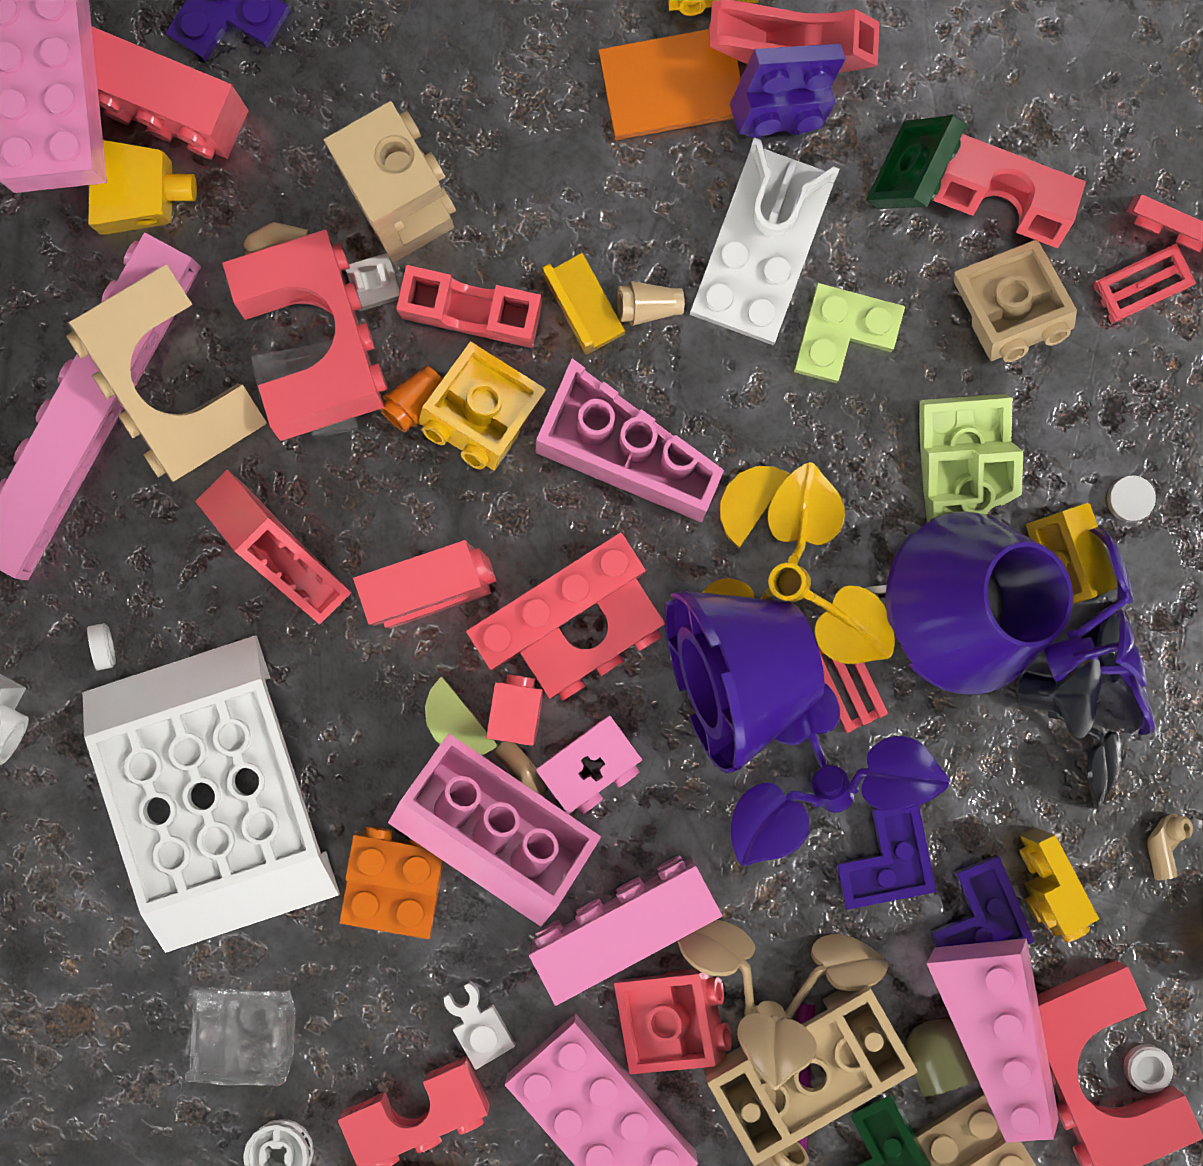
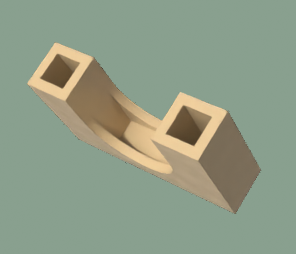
[66,264,267,482]

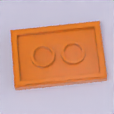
[599,29,741,141]

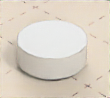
[1107,476,1156,522]
[87,623,116,671]
[1123,1044,1173,1093]

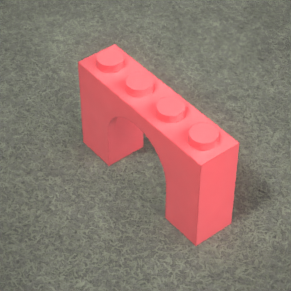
[222,229,387,441]
[353,540,497,628]
[1037,960,1203,1166]

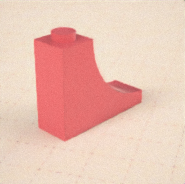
[195,469,352,624]

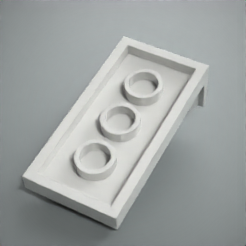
[690,137,840,345]

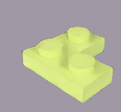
[794,283,905,384]

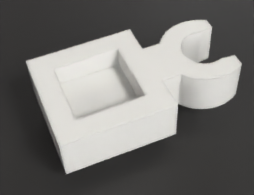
[444,981,516,1070]

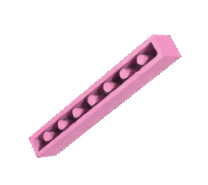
[0,232,201,580]

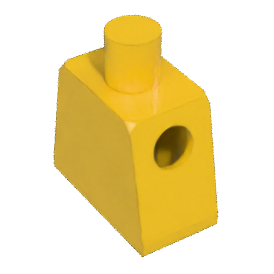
[88,140,197,234]

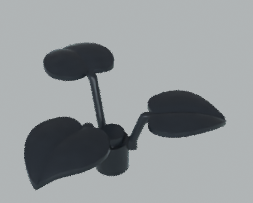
[1018,606,1130,810]

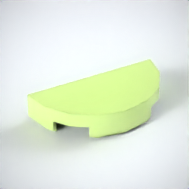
[425,676,499,755]

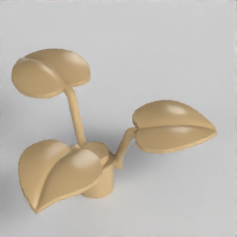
[677,920,888,1091]

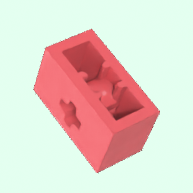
[486,674,544,746]

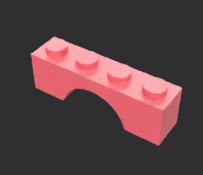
[466,532,646,670]

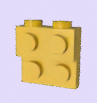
[419,341,547,471]
[1019,827,1099,942]

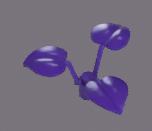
[1044,527,1155,735]
[731,682,950,867]

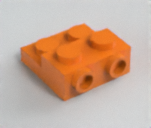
[340,826,444,939]

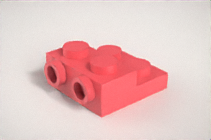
[614,968,732,1074]

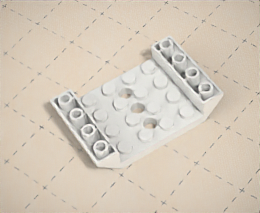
[82,635,340,953]

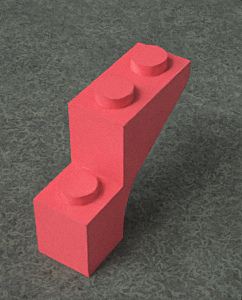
[709,0,880,73]

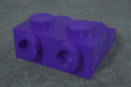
[729,44,846,138]

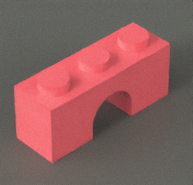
[933,134,1086,248]
[396,265,543,348]
[520,578,665,701]
[338,1056,490,1166]

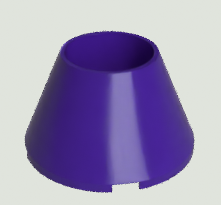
[886,511,1073,695]
[665,590,824,773]

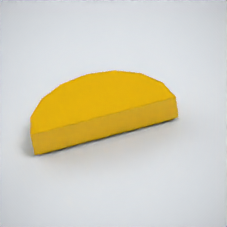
[720,466,790,549]

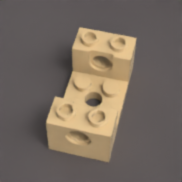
[323,101,456,263]
[703,986,918,1166]

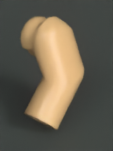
[243,222,310,255]
[495,741,547,797]
[1147,814,1193,880]

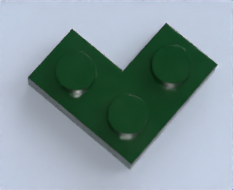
[850,1093,932,1166]

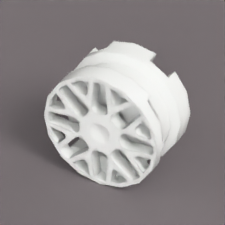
[243,1119,314,1166]

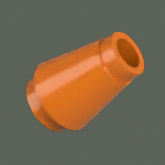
[380,365,443,432]

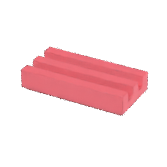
[1092,243,1196,324]
[818,646,888,733]

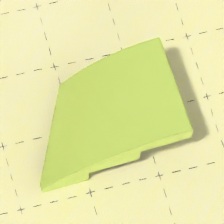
[919,394,1023,523]

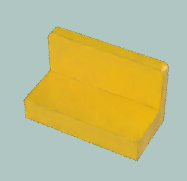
[542,253,625,355]
[1025,503,1117,604]

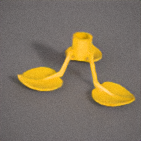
[702,462,895,664]

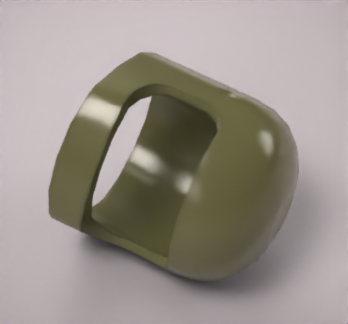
[905,1017,978,1097]

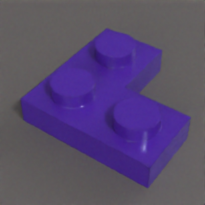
[165,0,291,62]
[836,805,937,910]
[930,855,1035,947]

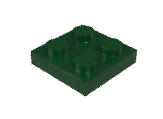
[866,115,967,209]

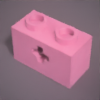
[536,715,642,815]

